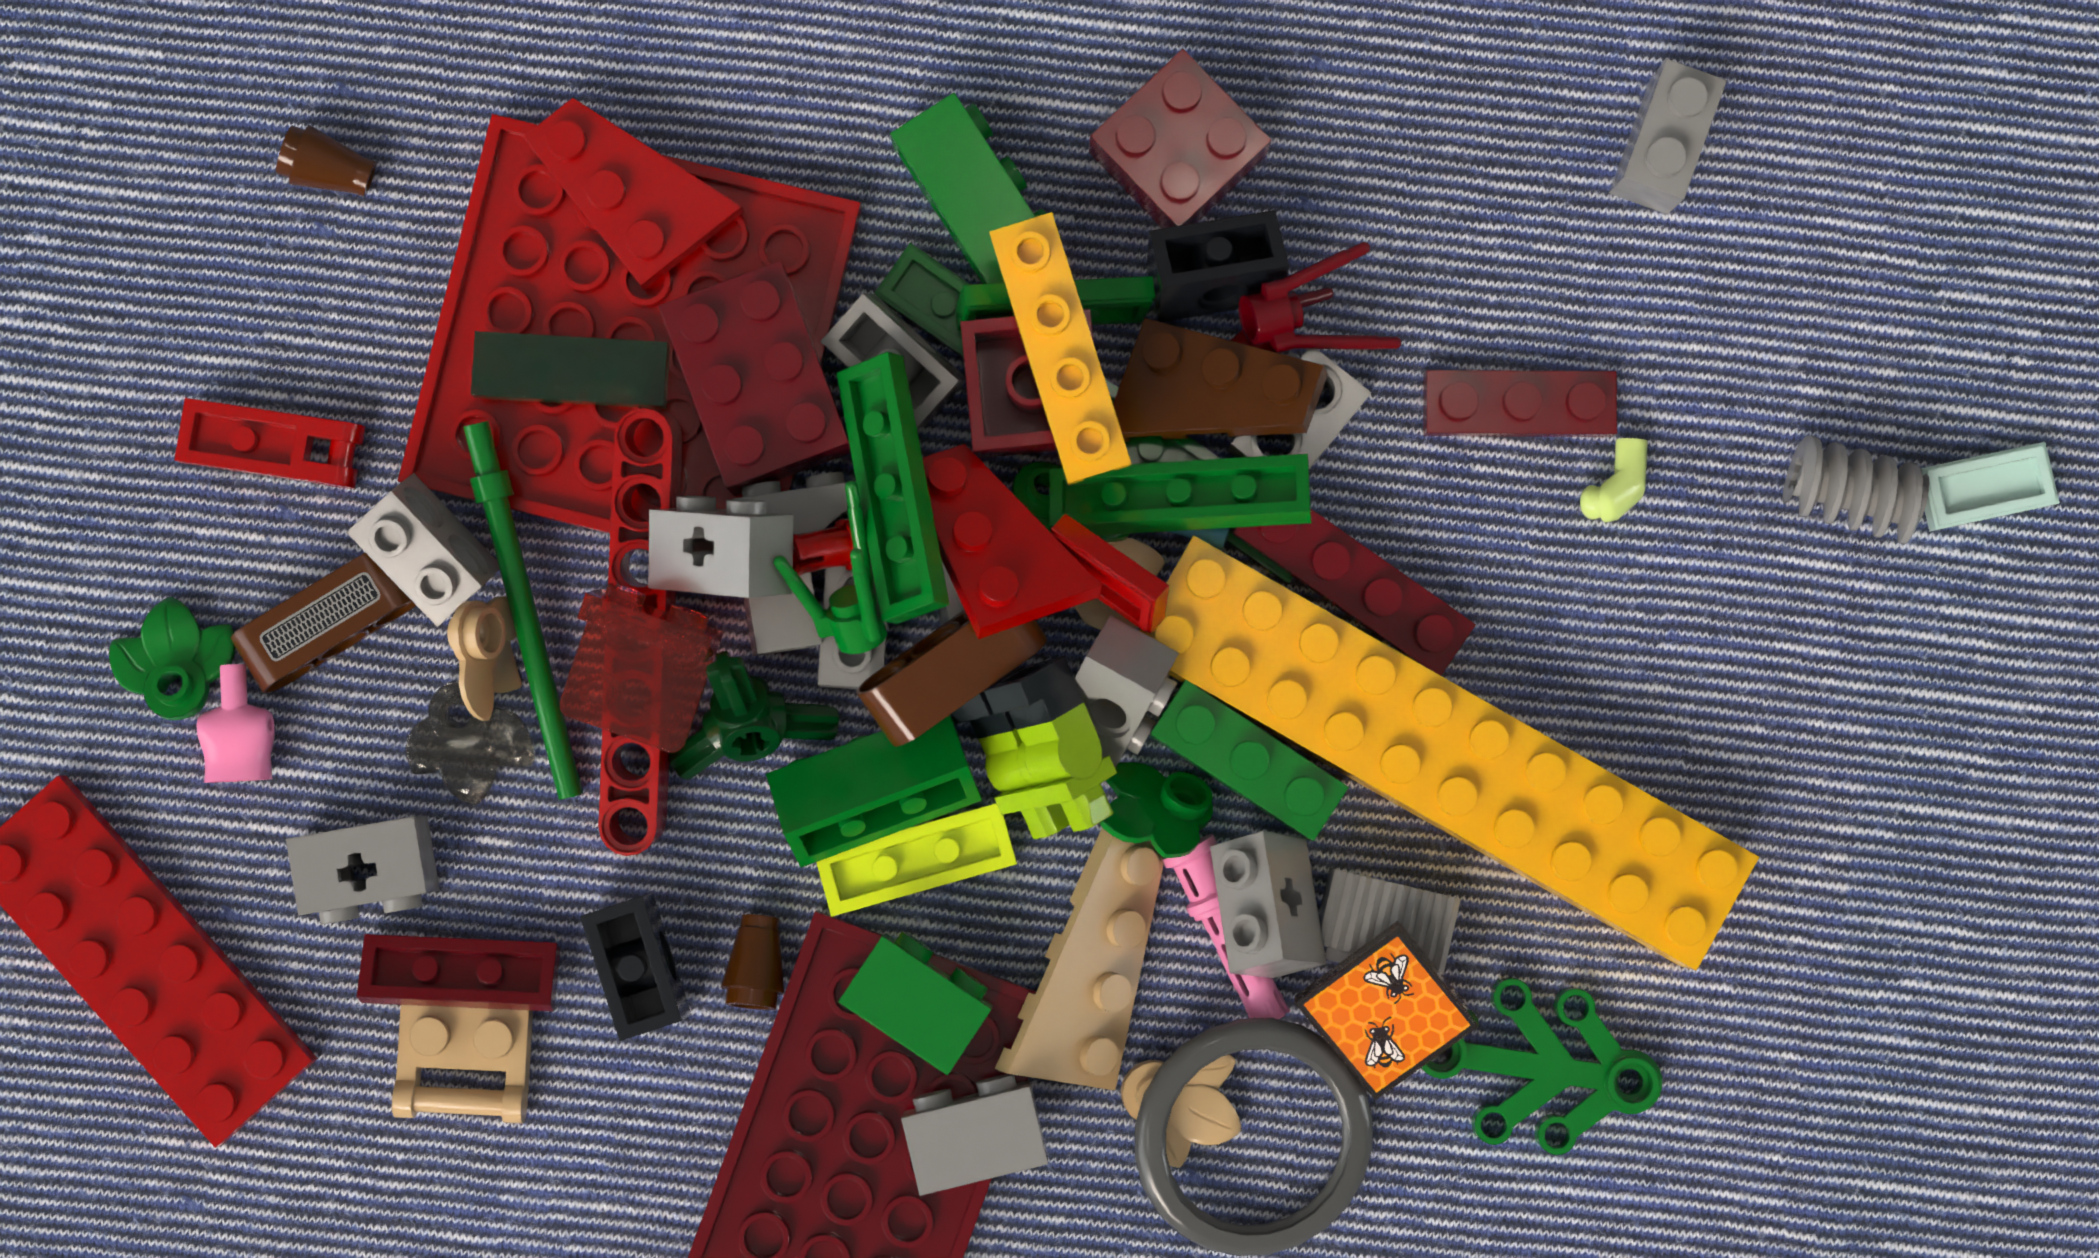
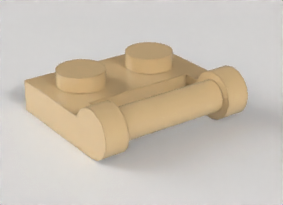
[392,1005,533,1124]

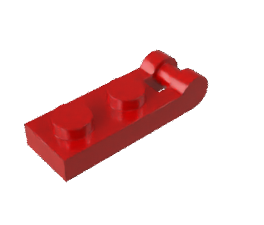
[174,398,366,489]

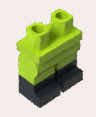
[951,656,1117,839]

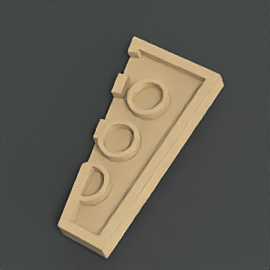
[995,828,1164,1090]

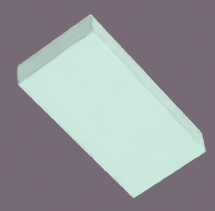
[1921,442,2060,532]

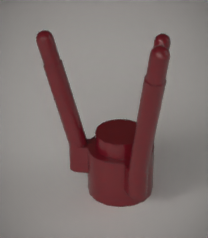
[1239,242,1402,353]

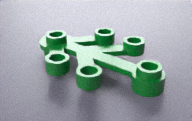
[1419,977,1662,1155]

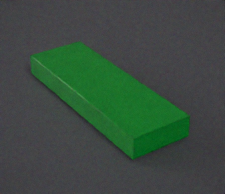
[955,276,1155,330]

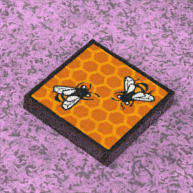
[1295,921,1479,1100]

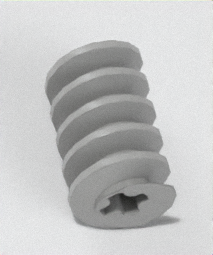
[1782,435,1930,545]

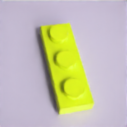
[816,803,1017,917]

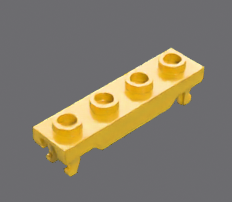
[989,212,1132,485]

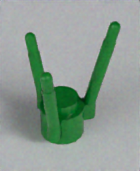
[773,480,887,654]

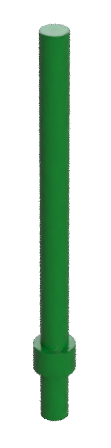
[463,421,583,800]

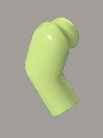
[1580,438,1648,522]

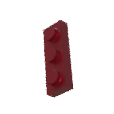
[1423,370,1617,437]
[356,934,561,1012]

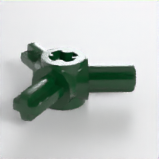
[668,651,839,780]

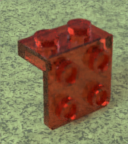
[560,583,724,753]

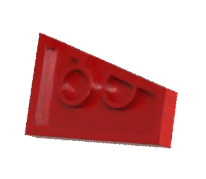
[523,98,744,290]
[922,444,1102,640]

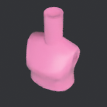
[197,664,275,783]

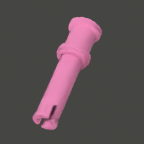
[1162,834,1290,1019]

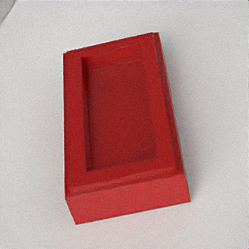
[1051,513,1169,634]

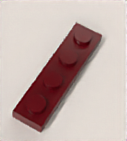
[1229,509,1476,676]

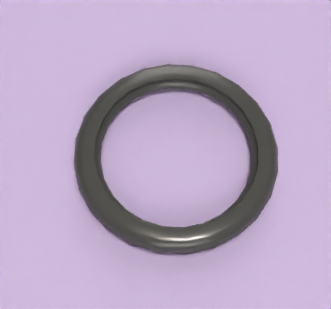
[1135,1018,1373,1256]

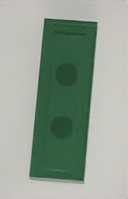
[471,331,670,409]

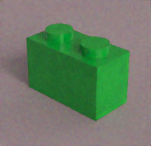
[838,931,993,1076]

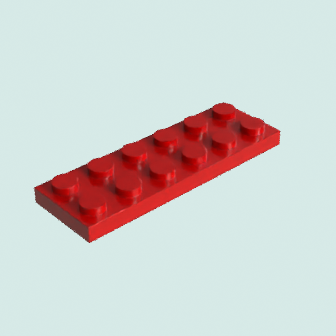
[0,775,318,1148]

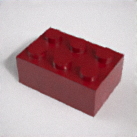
[658,260,851,496]

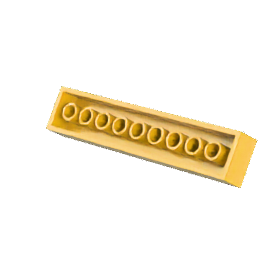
[1139,535,1759,971]

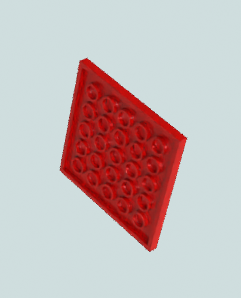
[397,114,862,534]

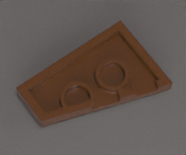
[1113,318,1328,442]

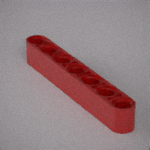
[598,408,683,856]

